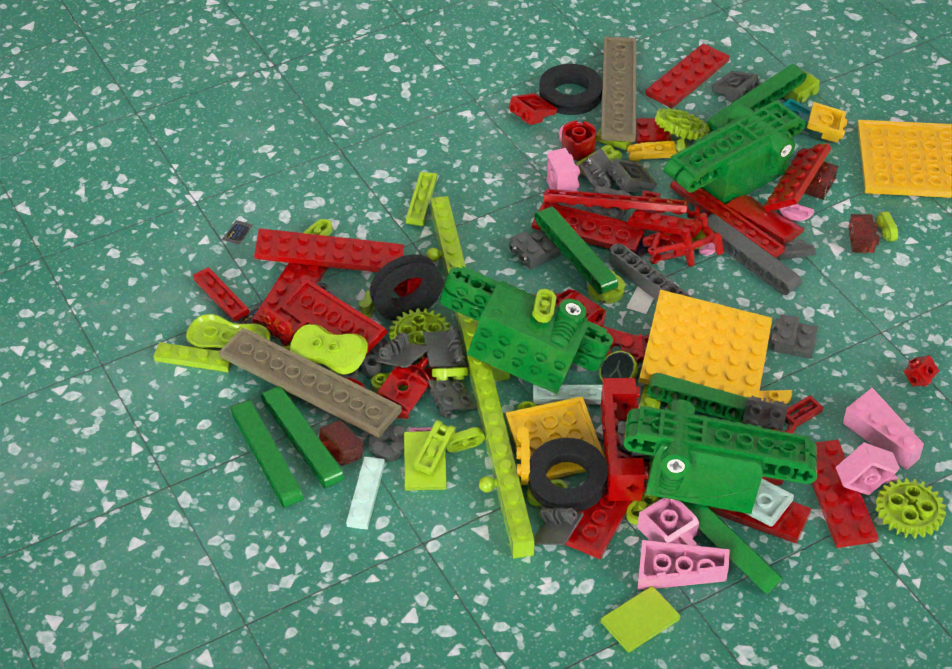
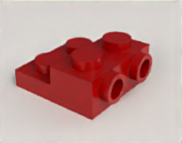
[508,93,557,125]

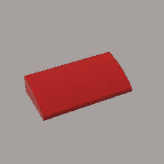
[726,195,804,246]

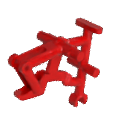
[642,206,724,267]

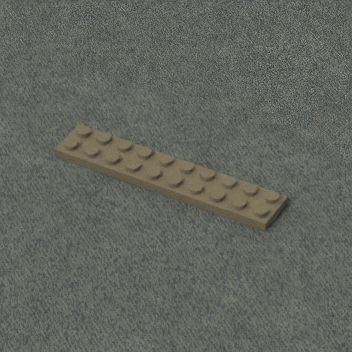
[601,37,636,142]
[219,328,402,438]

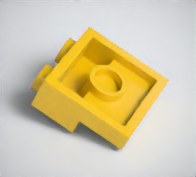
[807,102,848,143]

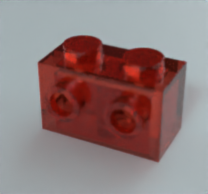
[804,161,838,200]
[848,214,879,253]
[319,420,364,466]

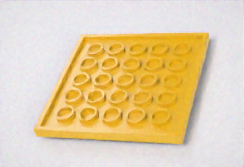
[857,120,952,198]
[638,290,772,397]

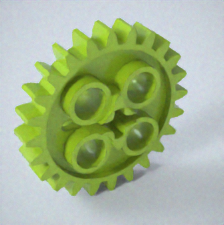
[655,108,710,140]
[389,308,450,359]
[875,478,946,539]

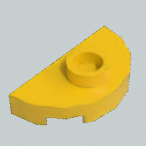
[758,390,792,404]

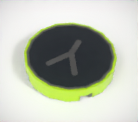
[599,351,638,381]

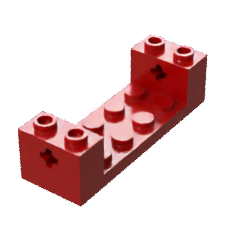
[600,378,648,501]

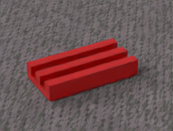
[785,395,824,428]

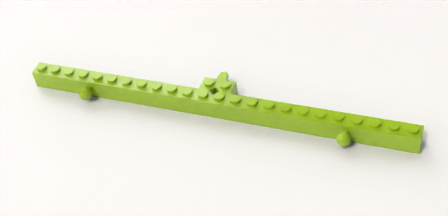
[426,196,534,559]

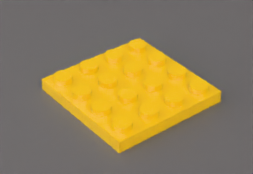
[505,396,605,480]

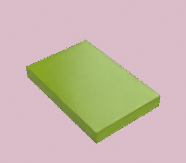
[404,431,446,491]
[601,586,680,653]

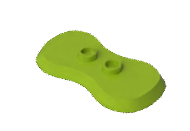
[186,314,270,349]
[289,324,368,374]

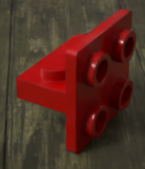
[262,303,308,346]

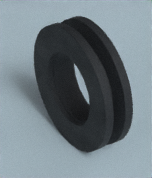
[539,64,603,115]
[370,254,443,321]
[528,438,608,512]

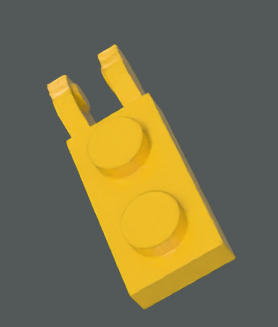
[627,141,677,161]
[516,427,530,485]

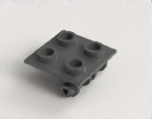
[578,148,615,188]
[423,326,466,367]
[376,333,430,368]
[428,380,477,418]
[742,396,788,431]
[534,508,584,545]

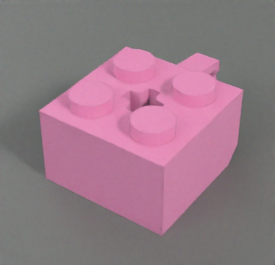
[546,148,580,191]
[836,443,900,495]
[638,498,699,546]

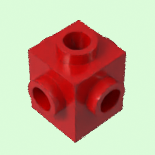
[903,355,939,387]

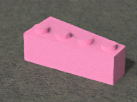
[843,388,924,470]
[637,540,730,591]

